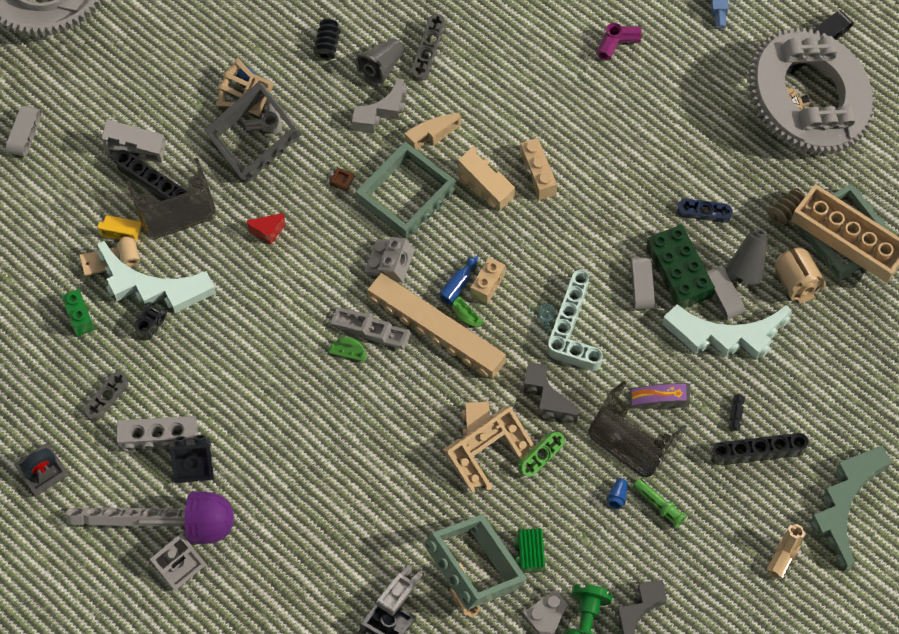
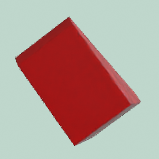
[247,213,286,244]

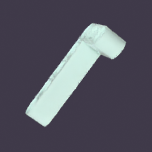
[548,270,603,371]

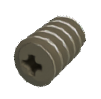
[767,188,806,226]

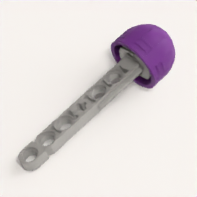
[65,491,234,544]

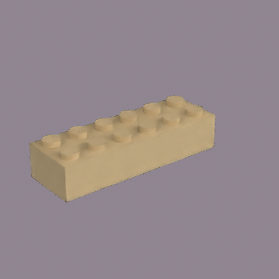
[791,184,899,283]

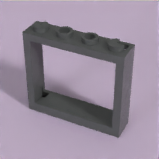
[204,81,303,182]

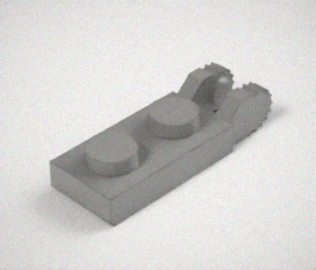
[376,565,423,616]

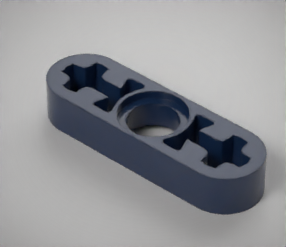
[678,199,733,223]

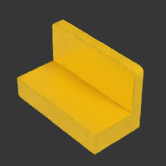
[97,215,142,243]

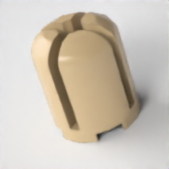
[774,247,826,303]

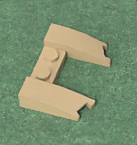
[443,406,535,492]

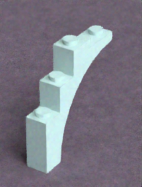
[97,241,216,313]
[662,305,792,360]

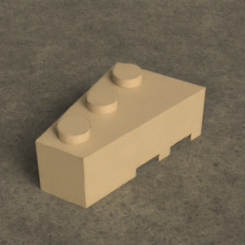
[458,145,515,211]

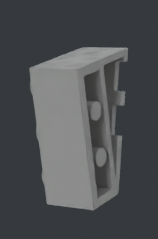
[102,119,166,163]

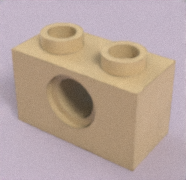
[471,257,506,305]

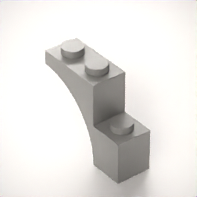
[352,79,407,133]

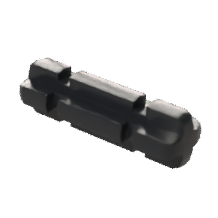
[729,394,745,431]

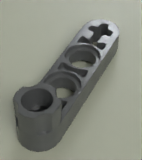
[412,14,446,81]

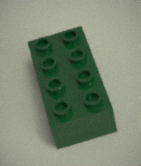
[646,225,715,309]

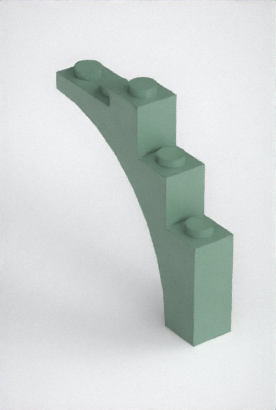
[810,445,891,571]

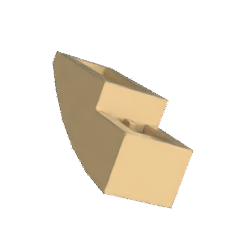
[405,113,461,150]

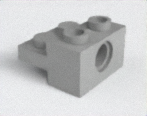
[364,237,415,283]
[150,533,207,590]

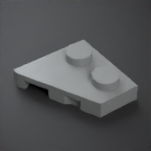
[523,589,568,634]

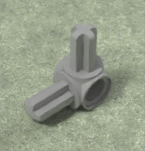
[245,98,282,134]

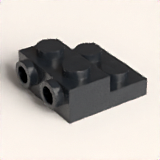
[170,434,214,483]
[359,604,416,634]

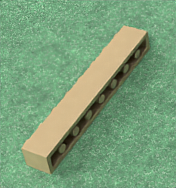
[368,273,506,379]

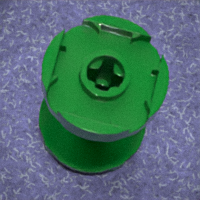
[563,584,613,634]

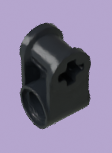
[134,302,167,341]

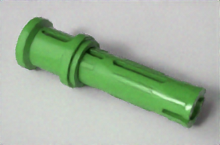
[633,478,687,529]

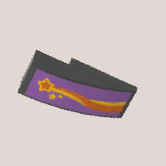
[629,383,690,409]

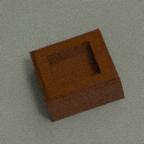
[329,167,354,192]

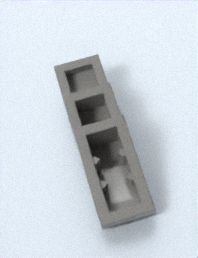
[330,307,411,350]

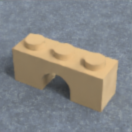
[520,138,557,200]

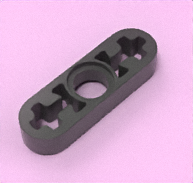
[85,372,128,421]

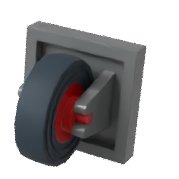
[14,442,69,497]

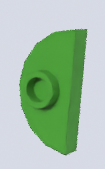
[452,296,484,327]
[328,337,366,362]

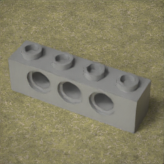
[117,416,198,451]

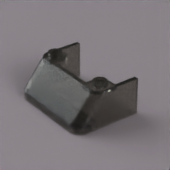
[126,157,216,240]
[588,381,688,478]

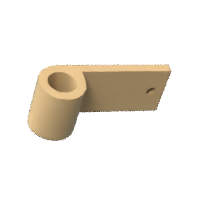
[80,237,140,276]

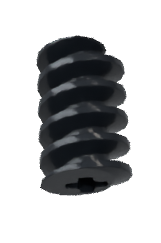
[313,19,341,60]

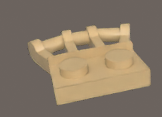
[216,58,275,117]

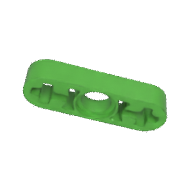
[518,431,565,477]

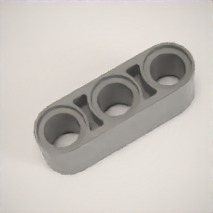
[6,106,41,157]
[631,257,655,310]
[707,265,745,320]

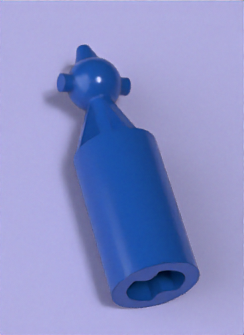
[438,256,478,305]

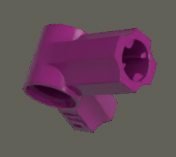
[596,23,641,61]

